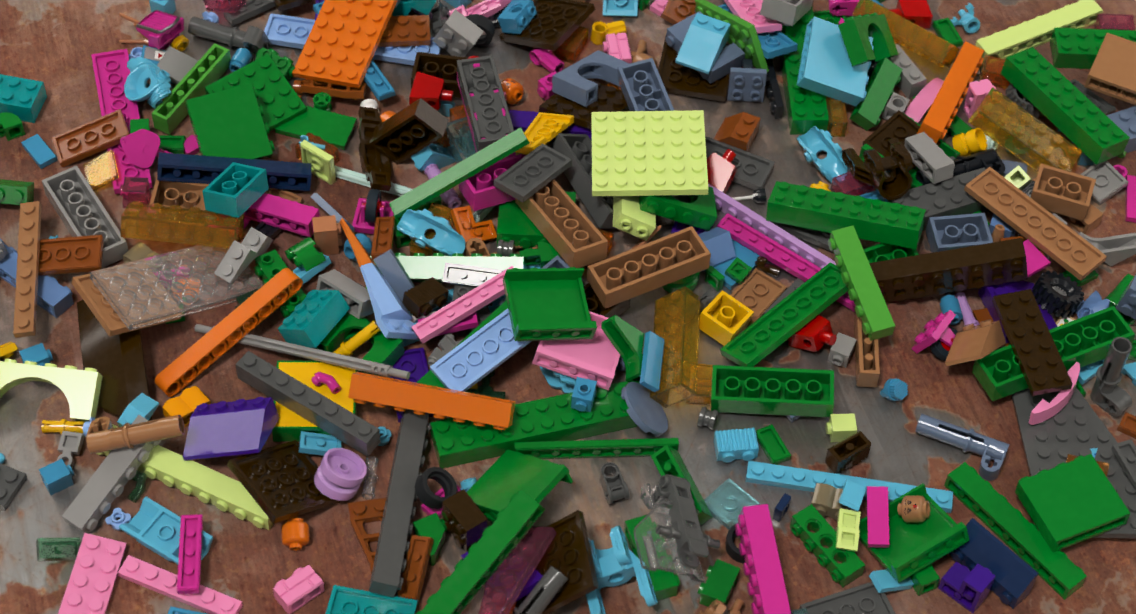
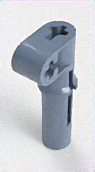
[915,414,1010,481]

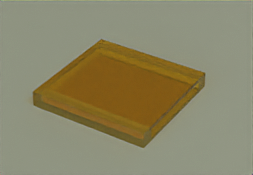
[83,150,119,191]

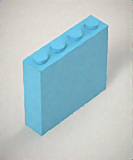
[797,16,874,106]

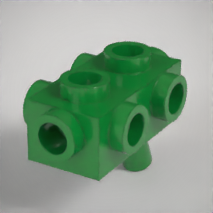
[255,47,295,81]

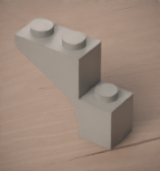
[214,227,273,284]
[1078,232,1136,267]

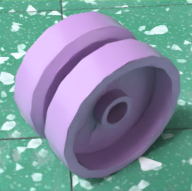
[314,448,367,501]

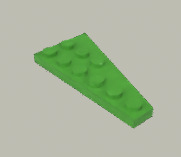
[695,0,769,72]

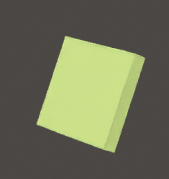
[300,140,336,185]

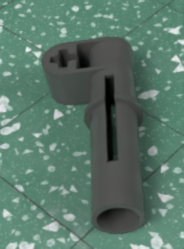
[188,17,269,54]
[1090,337,1133,417]
[514,565,568,614]

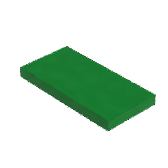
[275,105,357,150]

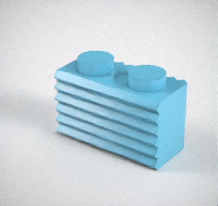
[713,428,759,463]

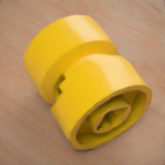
[952,128,987,157]

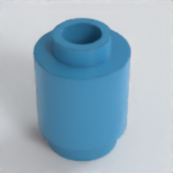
[229,48,253,72]
[940,295,963,325]

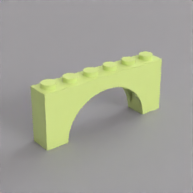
[0,359,103,422]

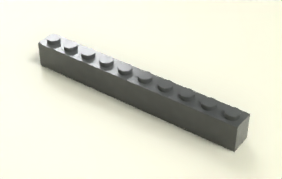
[368,409,430,597]

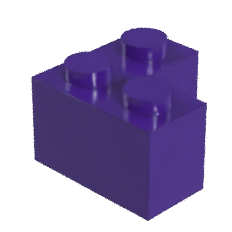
[938,561,996,613]

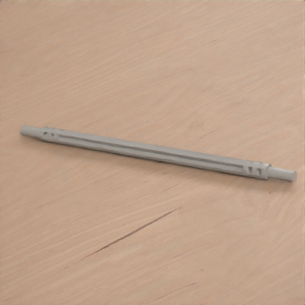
[195,324,410,380]

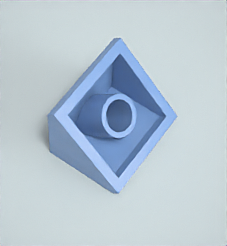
[698,227,736,272]

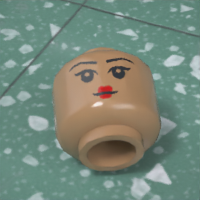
[897,496,930,523]

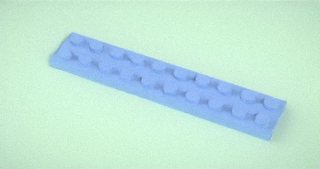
[264,13,442,65]

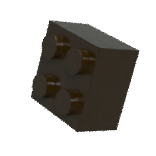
[441,489,488,552]

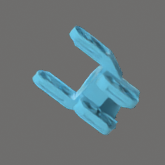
[586,525,658,614]

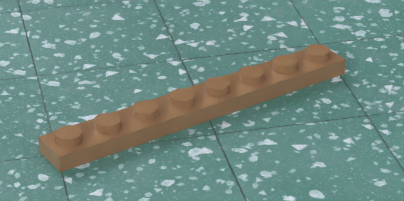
[13,201,42,338]

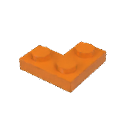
[450,205,497,246]

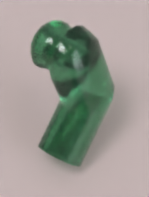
[128,470,147,503]

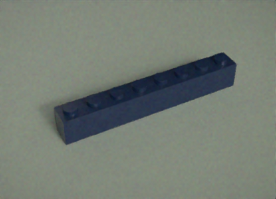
[157,152,312,191]

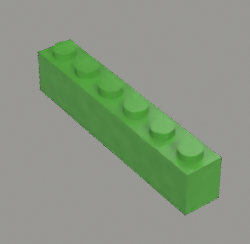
[151,43,231,135]
[828,226,895,341]

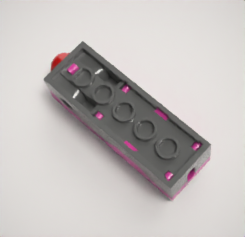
[457,55,516,159]

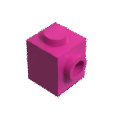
[537,71,557,100]

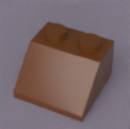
[714,112,761,152]

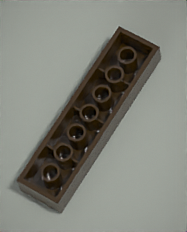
[869,238,1028,303]

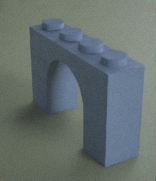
[666,11,745,84]
[552,50,630,107]

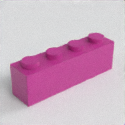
[243,193,320,238]

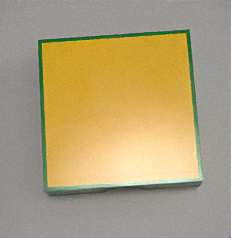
[272,361,359,442]

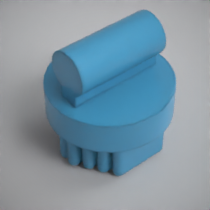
[880,378,908,401]

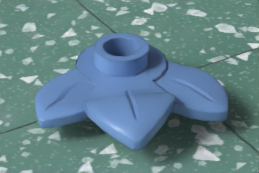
[1075,291,1110,319]

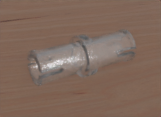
[362,457,379,500]

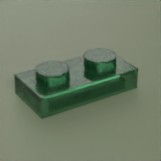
[36,537,81,561]

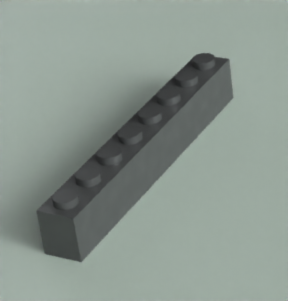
[235,351,380,457]

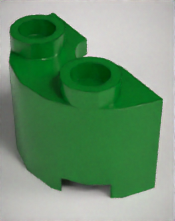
[285,237,326,272]

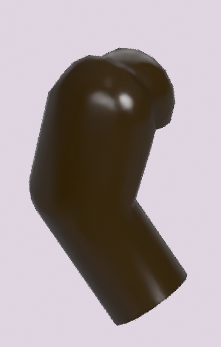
[755,256,781,277]

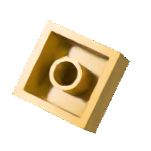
[696,290,754,346]

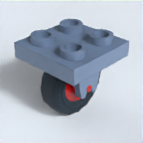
[727,59,767,102]

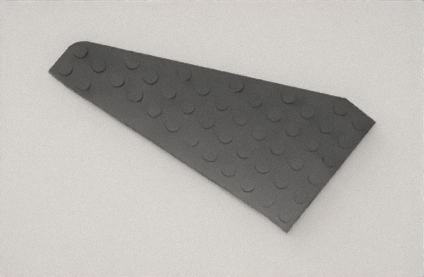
[1010,344,1136,539]

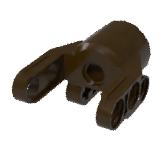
[842,138,913,200]

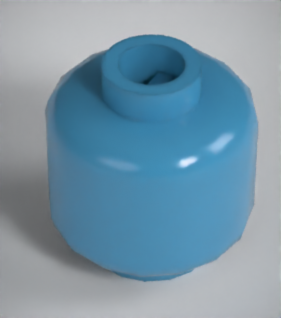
[344,233,372,261]

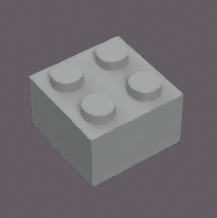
[432,9,484,57]

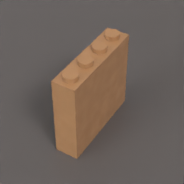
[1084,33,1136,105]

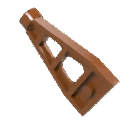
[293,79,368,100]
[348,498,386,574]

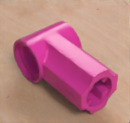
[529,48,565,73]

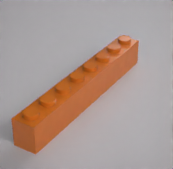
[917,41,984,144]
[348,372,516,430]

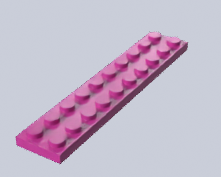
[91,49,153,194]

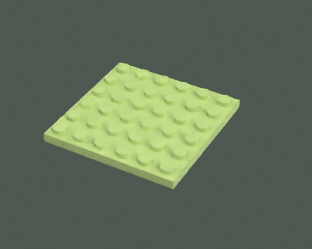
[591,110,708,196]

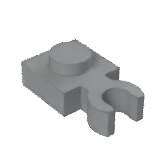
[57,431,85,468]

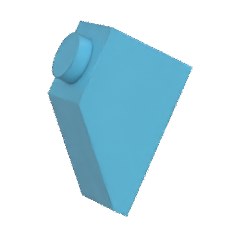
[411,143,456,171]
[117,393,160,427]

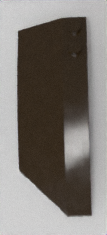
[77,300,153,421]

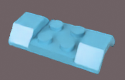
[119,497,213,564]

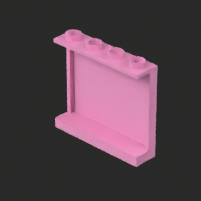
[532,311,620,391]

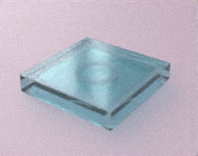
[704,478,760,530]

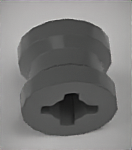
[497,239,515,257]
[697,406,718,430]

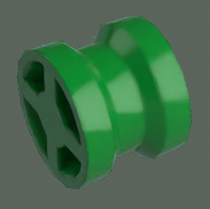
[313,92,332,112]

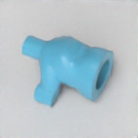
[950,3,981,33]

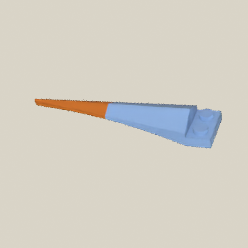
[339,218,417,340]

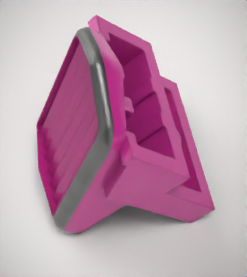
[136,10,184,50]

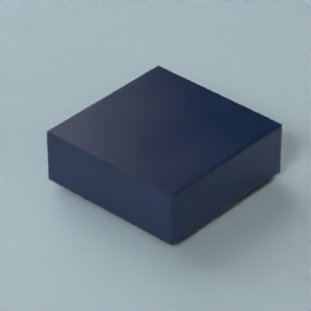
[773,493,791,522]

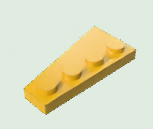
[515,112,574,155]

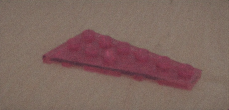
[479,526,557,614]

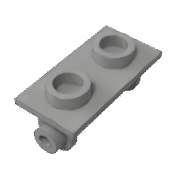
[428,333,462,366]

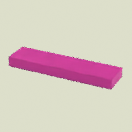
[177,514,203,594]

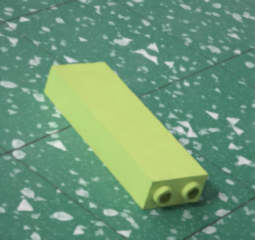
[612,196,656,241]

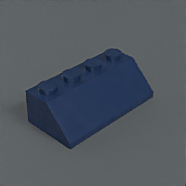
[949,518,1039,609]

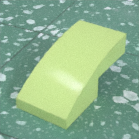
[836,508,861,552]

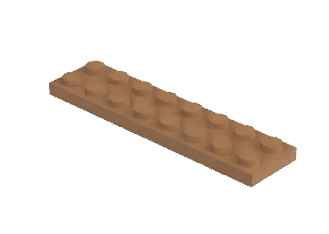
[964,167,1107,281]

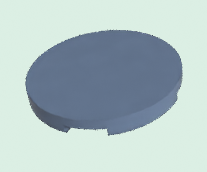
[621,382,668,437]

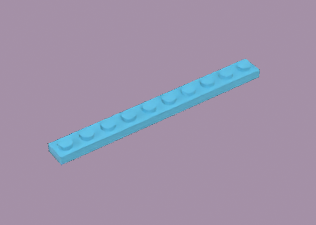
[745,460,953,513]

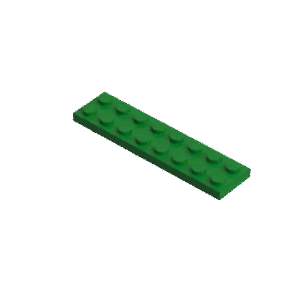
[720,263,849,367]

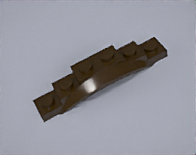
[358,106,391,191]

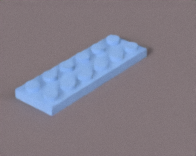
[430,308,531,392]

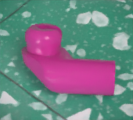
[311,372,341,394]

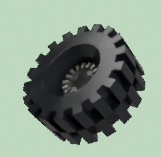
[1031,271,1084,318]

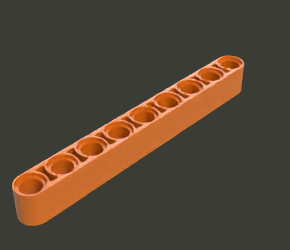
[154,268,303,397]

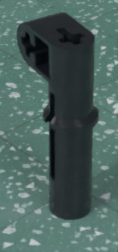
[916,148,1005,185]

